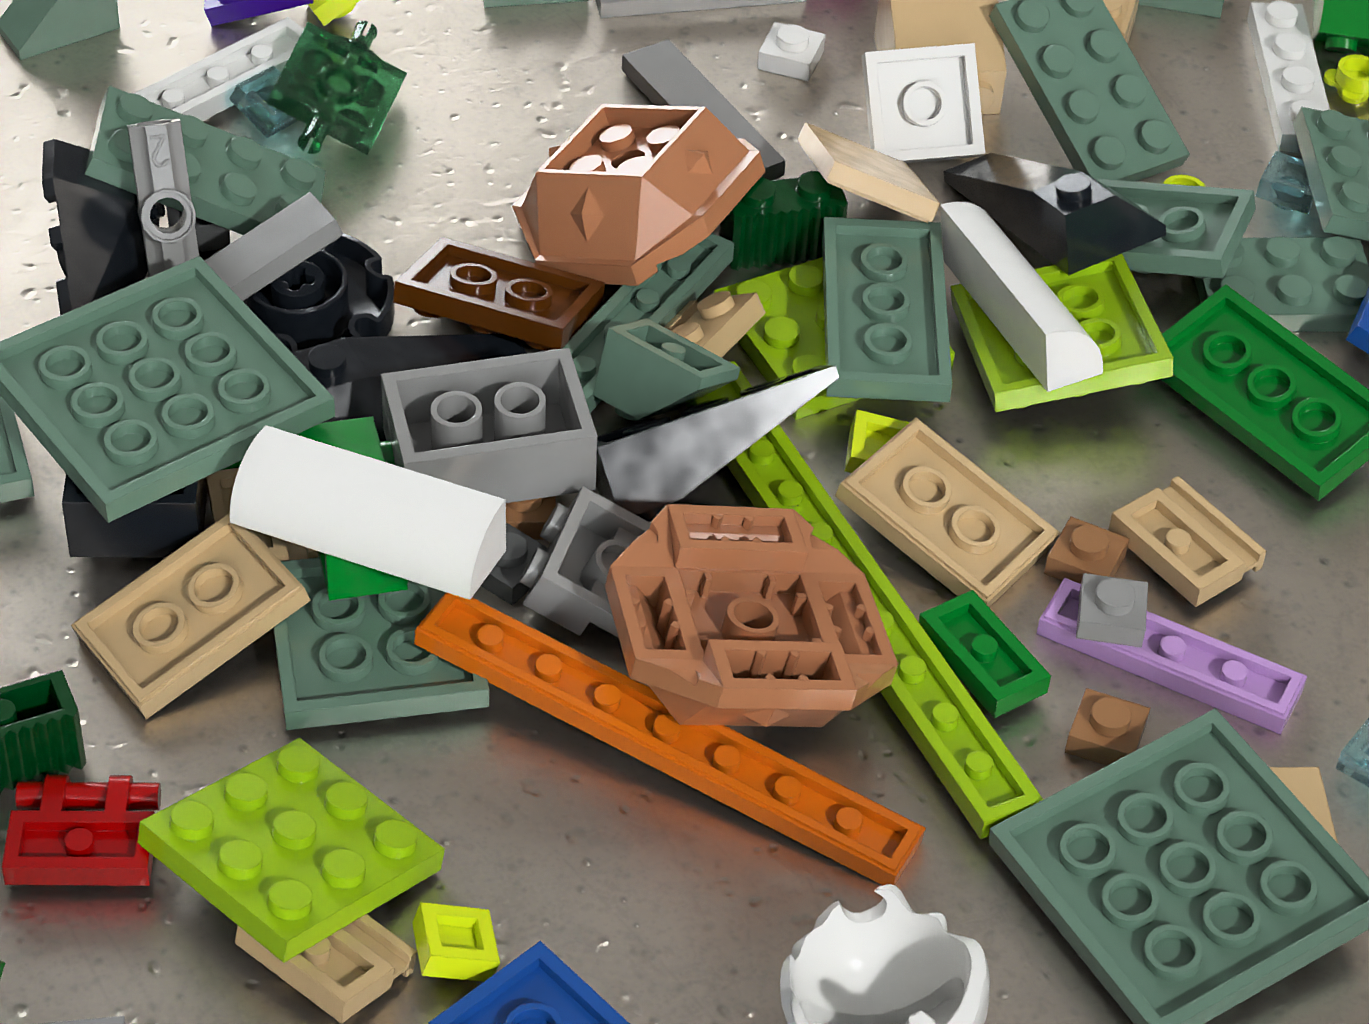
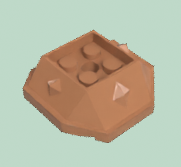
[512,104,766,286]
[605,504,898,727]

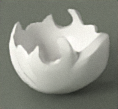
[780,884,990,1024]

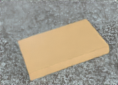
[797,122,940,223]
[835,418,1061,607]
[71,512,311,720]

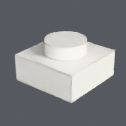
[757,22,826,82]

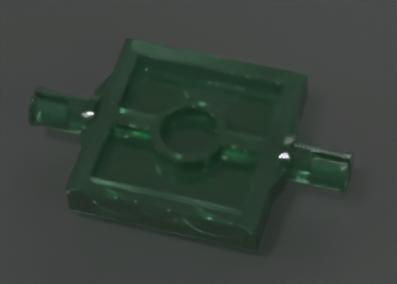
[266,21,407,155]

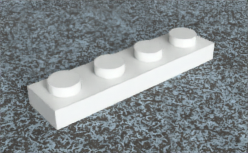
[1247,1,1330,152]
[135,17,323,121]

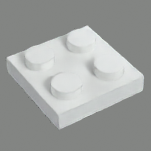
[862,43,985,163]

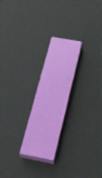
[1037,578,1307,735]

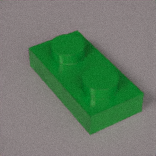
[919,590,1051,718]

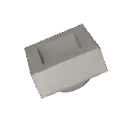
[1076,573,1148,647]

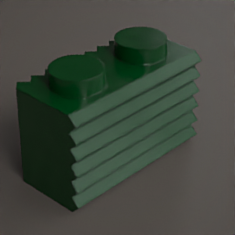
[719,171,848,271]
[0,669,86,794]

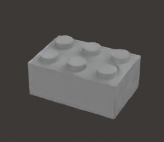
[381,348,597,503]

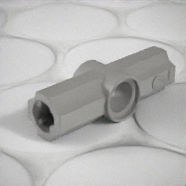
[127,119,199,277]

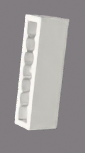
[940,202,1103,392]
[230,425,506,600]

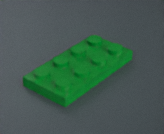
[1161,284,1369,501]

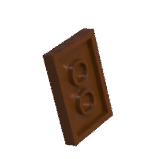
[393,237,605,350]

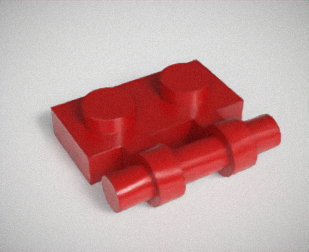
[2,775,161,886]

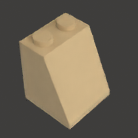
[874,0,1007,115]

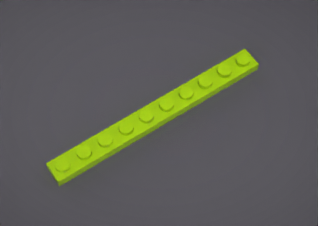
[686,361,1044,839]

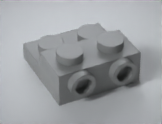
[519,486,651,637]

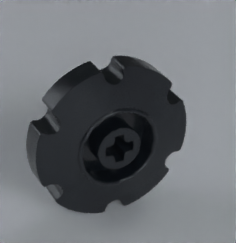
[243,233,395,353]

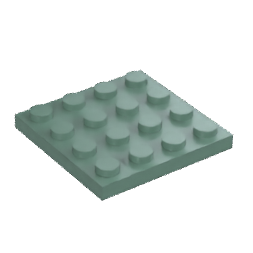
[0,256,335,523]
[989,708,1369,1024]

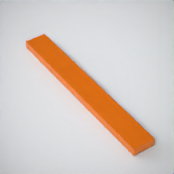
[414,592,926,885]

